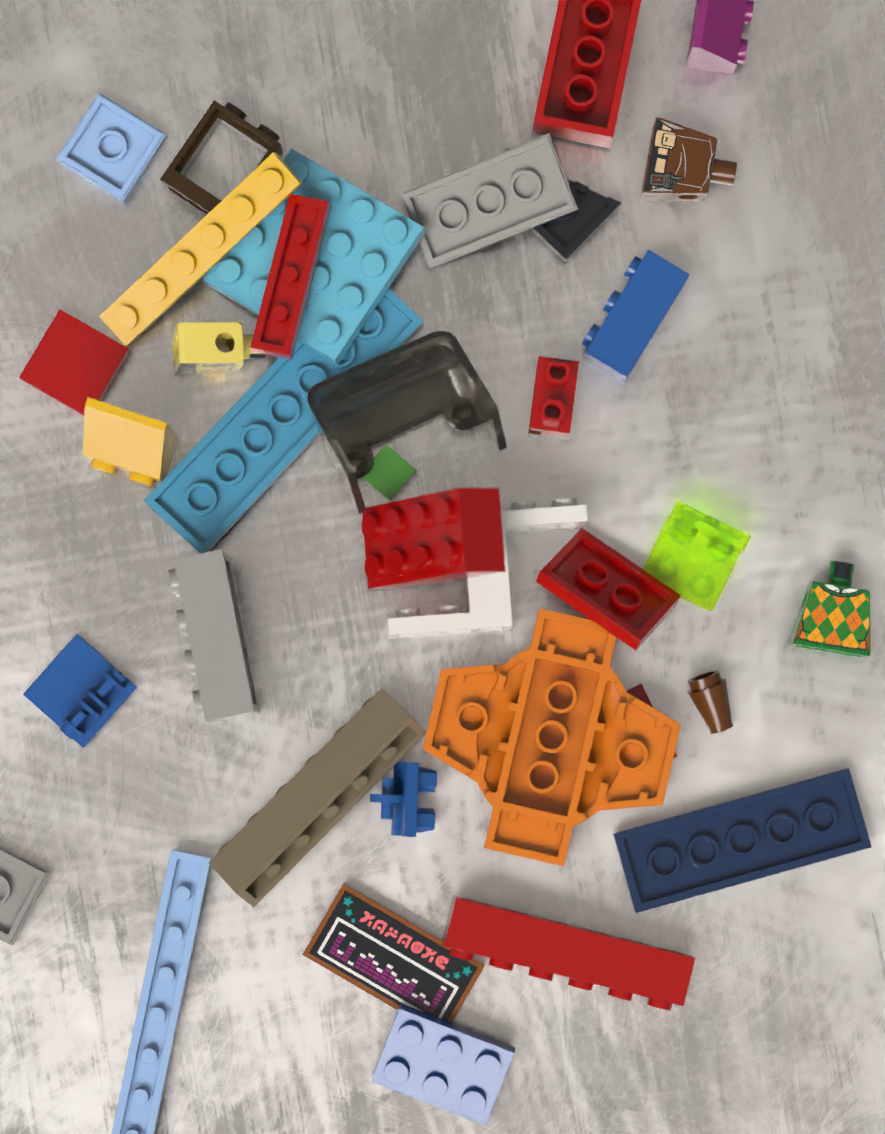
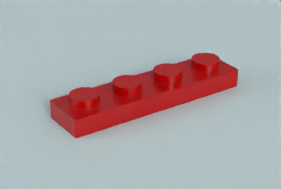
[250,194,331,360]

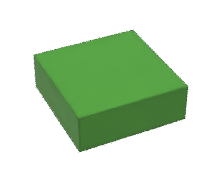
[360,444,417,502]

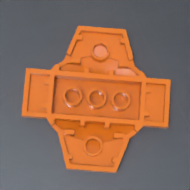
[423,608,681,867]

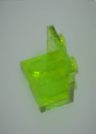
[643,501,751,611]

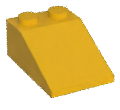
[83,397,179,487]

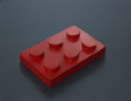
[536,528,681,651]

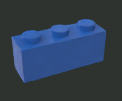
[582,250,690,383]

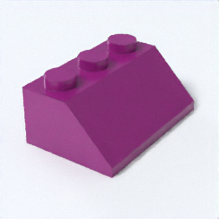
[686,0,754,75]

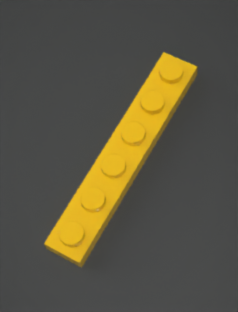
[99,152,303,346]

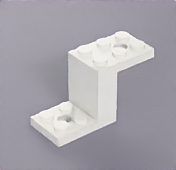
[387,498,588,639]

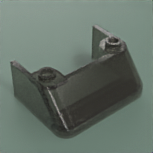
[307,331,507,514]

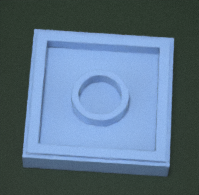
[56,93,168,204]

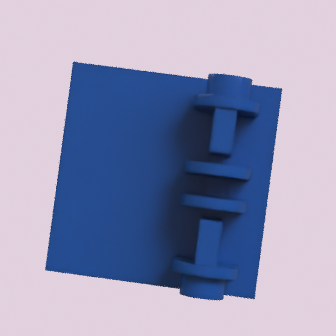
[23,634,137,748]

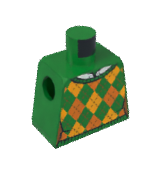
[788,561,871,658]

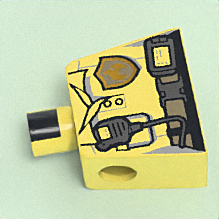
[172,322,266,375]

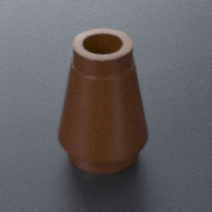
[687,670,733,734]

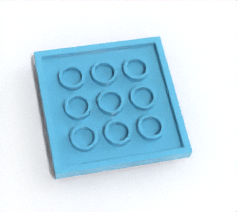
[203,148,426,365]

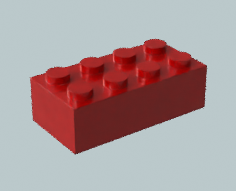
[532,0,641,148]
[361,488,506,589]

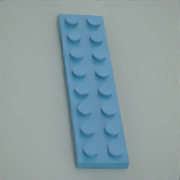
[143,288,424,553]

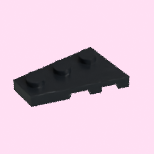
[505,148,622,263]

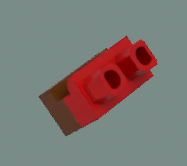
[528,356,579,441]

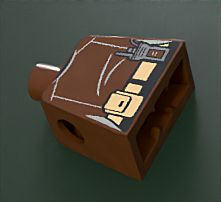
[640,117,737,201]

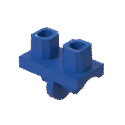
[370,762,437,837]

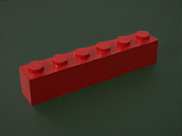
[441,895,695,1011]

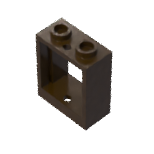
[160,100,283,215]

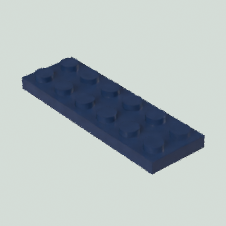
[613,768,872,913]

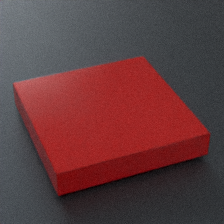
[19,309,130,417]

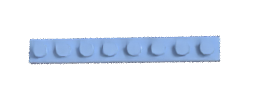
[112,849,212,1134]

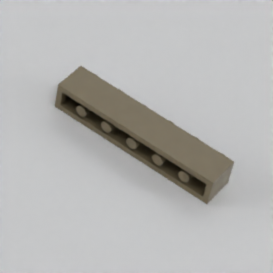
[208,688,426,907]

